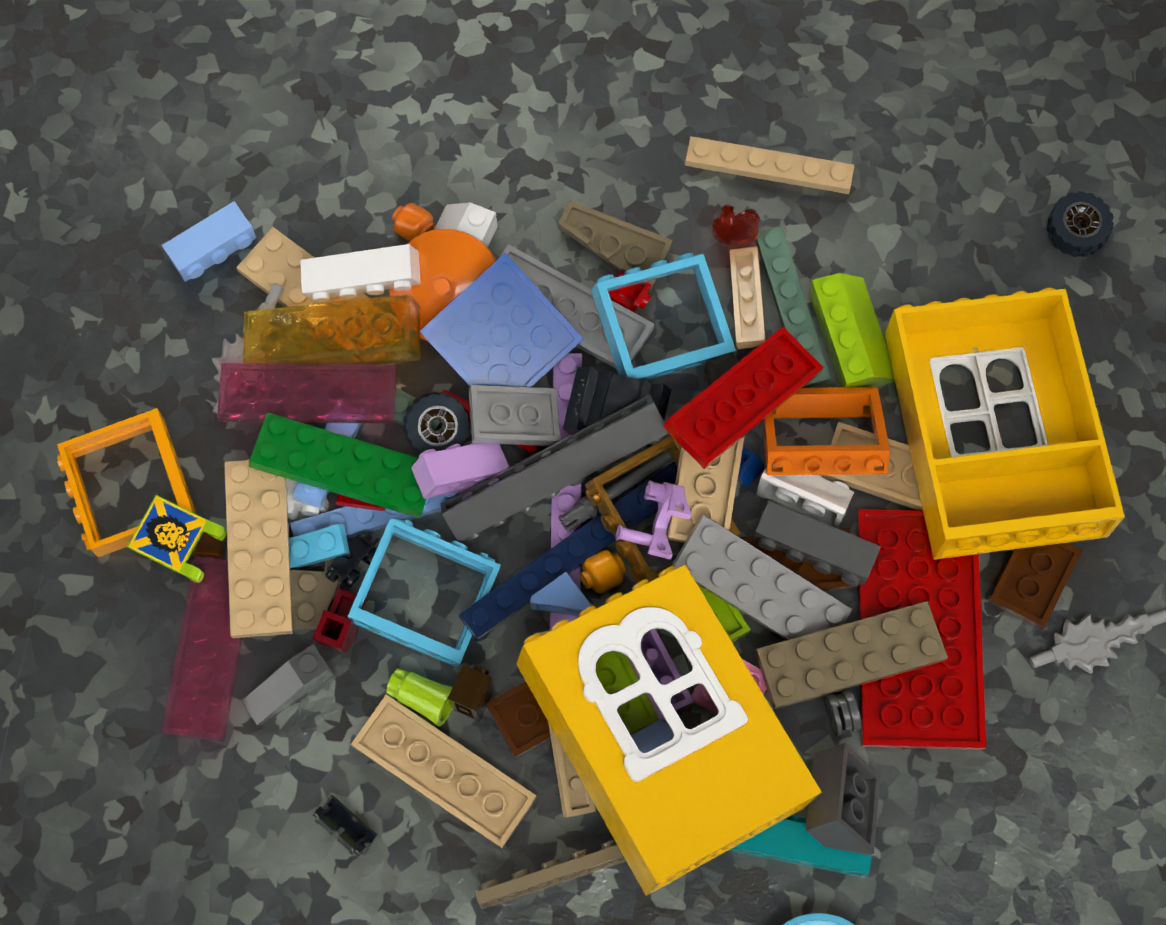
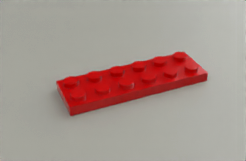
[663,327,824,469]

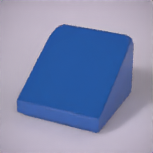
[737,447,764,487]

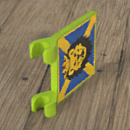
[127,495,227,583]

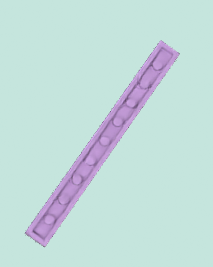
[550,353,582,630]

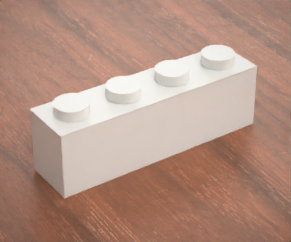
[300,244,421,303]

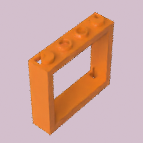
[761,387,890,475]

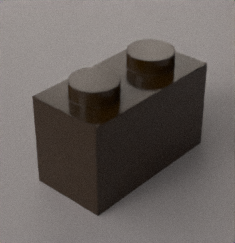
[448,664,495,722]

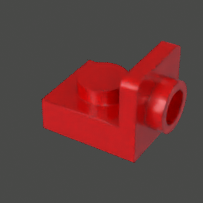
[608,271,652,313]

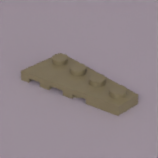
[558,200,673,292]

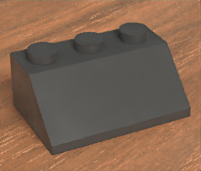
[806,743,880,855]

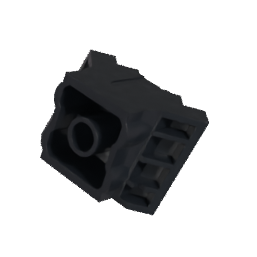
[563,366,672,451]

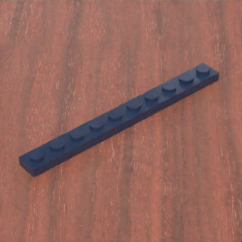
[459,461,678,641]

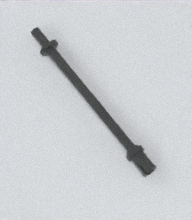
[558,450,673,532]

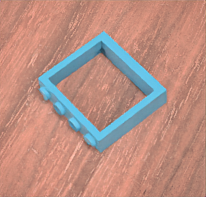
[591,253,736,381]
[347,518,501,668]

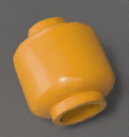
[579,550,626,594]

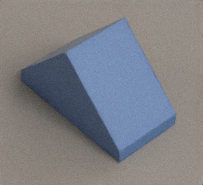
[530,572,591,616]

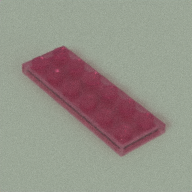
[217,363,397,424]
[162,557,243,742]

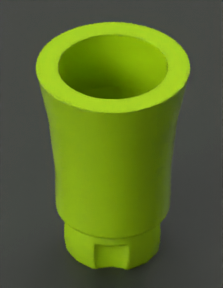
[386,668,453,727]

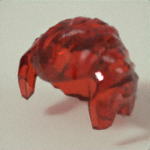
[712,205,760,248]

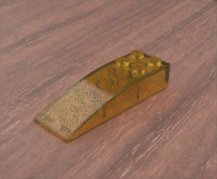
[243,294,420,369]

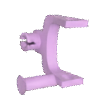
[615,481,692,560]

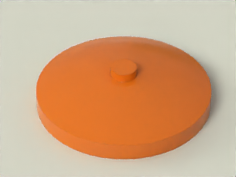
[389,229,497,341]

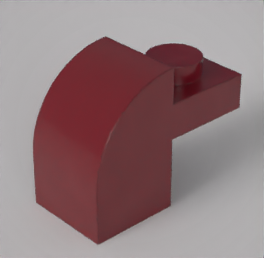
[313,588,368,653]

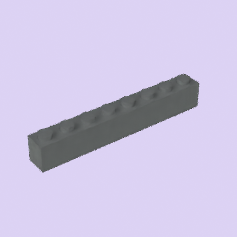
[440,394,669,542]

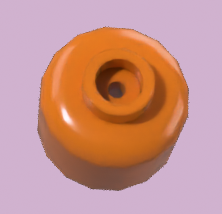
[392,202,435,242]

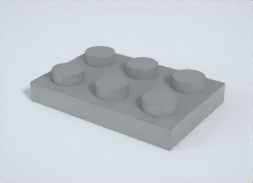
[469,385,561,446]

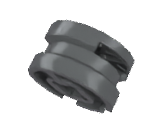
[824,688,861,736]

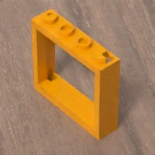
[57,408,197,557]

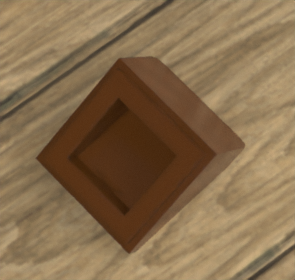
[192,532,227,561]

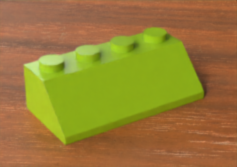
[809,273,895,387]

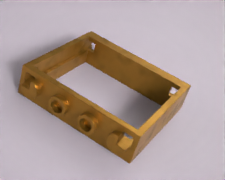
[585,435,740,583]

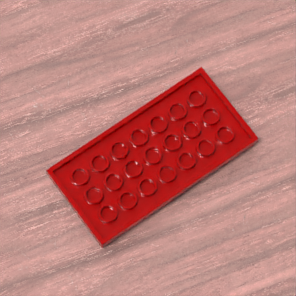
[857,509,986,750]

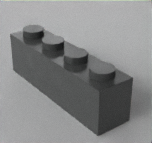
[753,500,881,586]

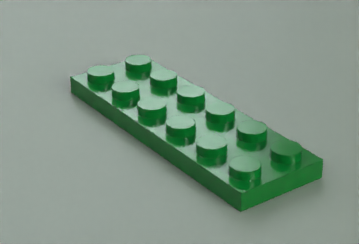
[249,412,427,519]

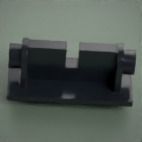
[325,531,380,590]
[313,795,377,857]

